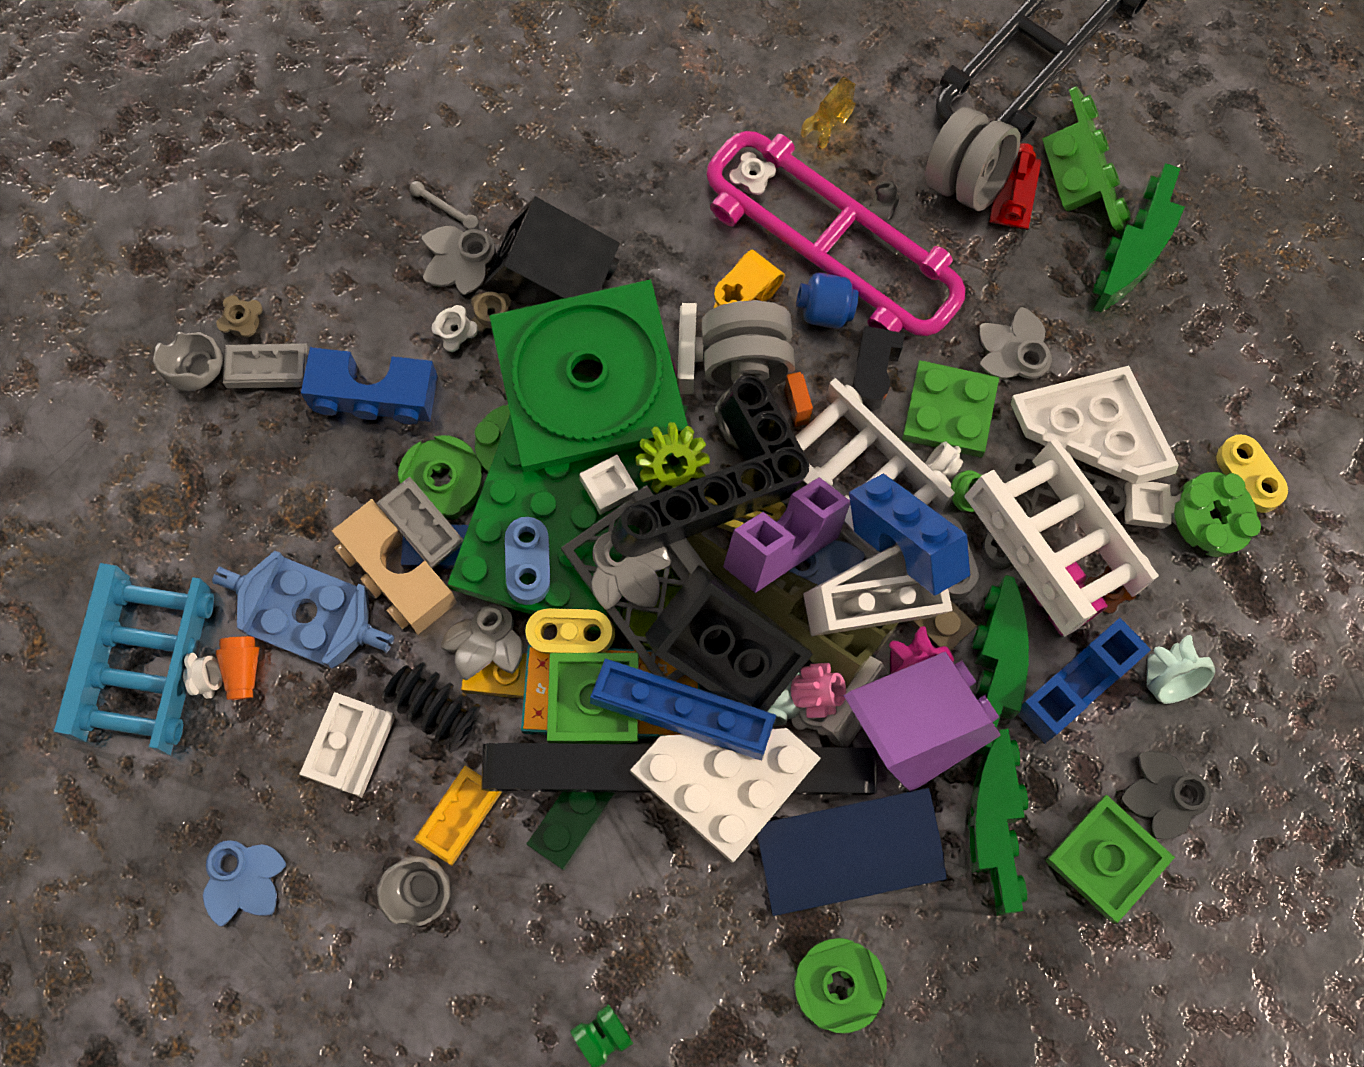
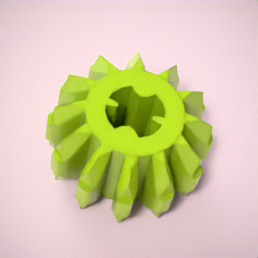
[636,422,710,493]

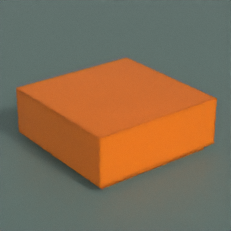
[784,372,813,427]

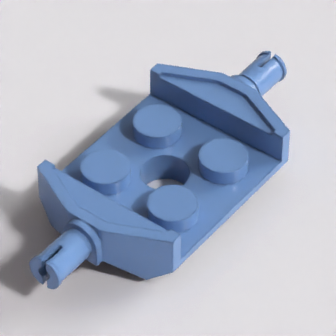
[212,551,394,669]

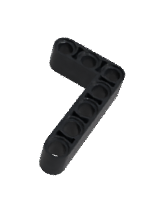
[611,375,809,557]

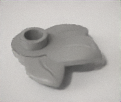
[422,226,495,295]
[979,307,1052,379]
[591,531,673,610]
[441,604,523,680]

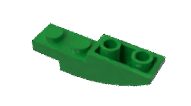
[1092,163,1185,312]
[971,575,1029,755]
[968,729,1028,916]

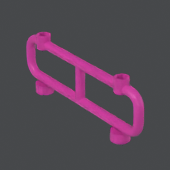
[707,131,966,336]

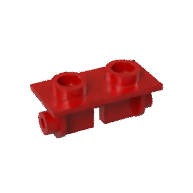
[989,143,1041,230]

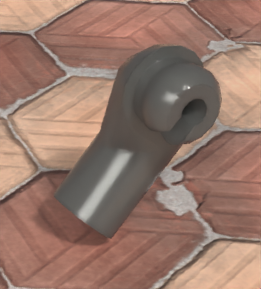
[851,181,899,230]

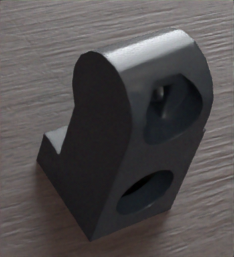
[852,326,905,411]

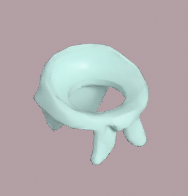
[1147,635,1216,704]

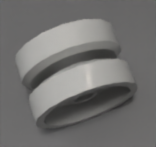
[925,107,1020,211]
[702,300,795,389]

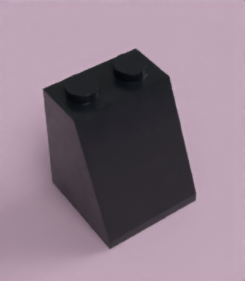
[481,196,620,306]

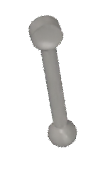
[409,181,479,231]

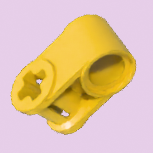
[713,250,785,309]

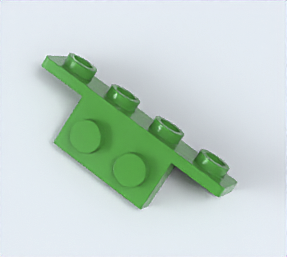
[1042,86,1131,236]

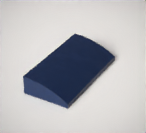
[755,788,947,917]

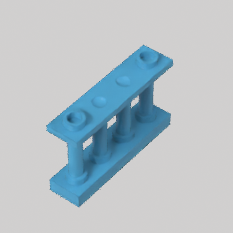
[54,563,214,756]

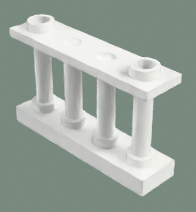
[767,378,955,559]
[964,438,1159,637]

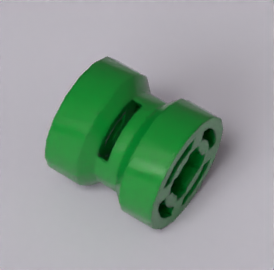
[570,1004,634,1067]

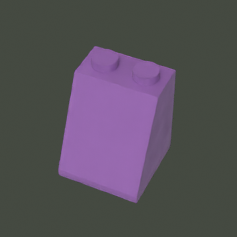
[844,651,1001,792]

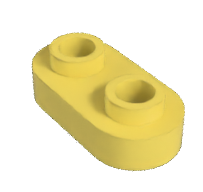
[1216,434,1288,513]
[525,609,615,654]

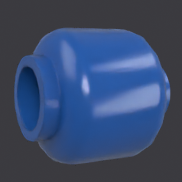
[796,273,858,329]

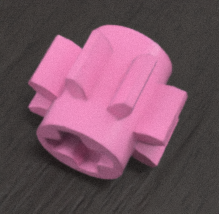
[791,663,846,718]

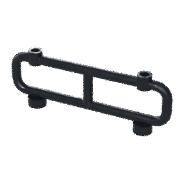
[936,0,1147,143]

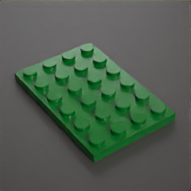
[447,371,688,636]

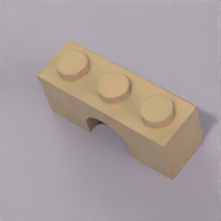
[332,499,457,635]

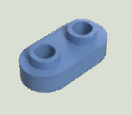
[505,517,550,605]

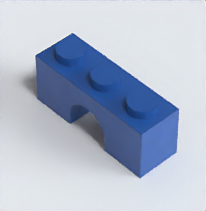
[301,347,438,425]
[849,473,970,596]
[1018,618,1151,744]

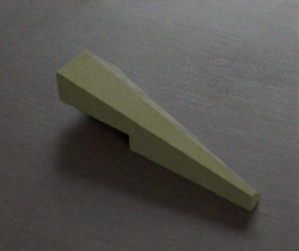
[686,532,898,689]

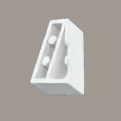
[803,543,952,637]

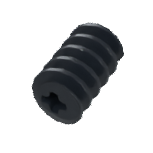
[382,662,481,753]

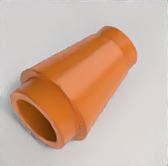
[215,636,260,700]

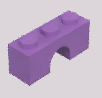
[723,477,850,593]

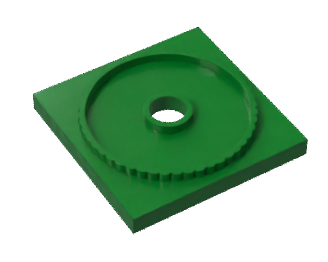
[489,279,688,473]

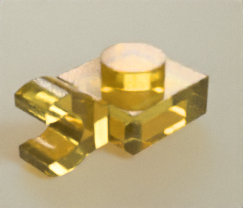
[801,76,856,149]

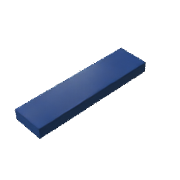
[590,658,776,761]

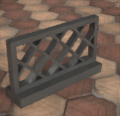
[561,485,712,681]

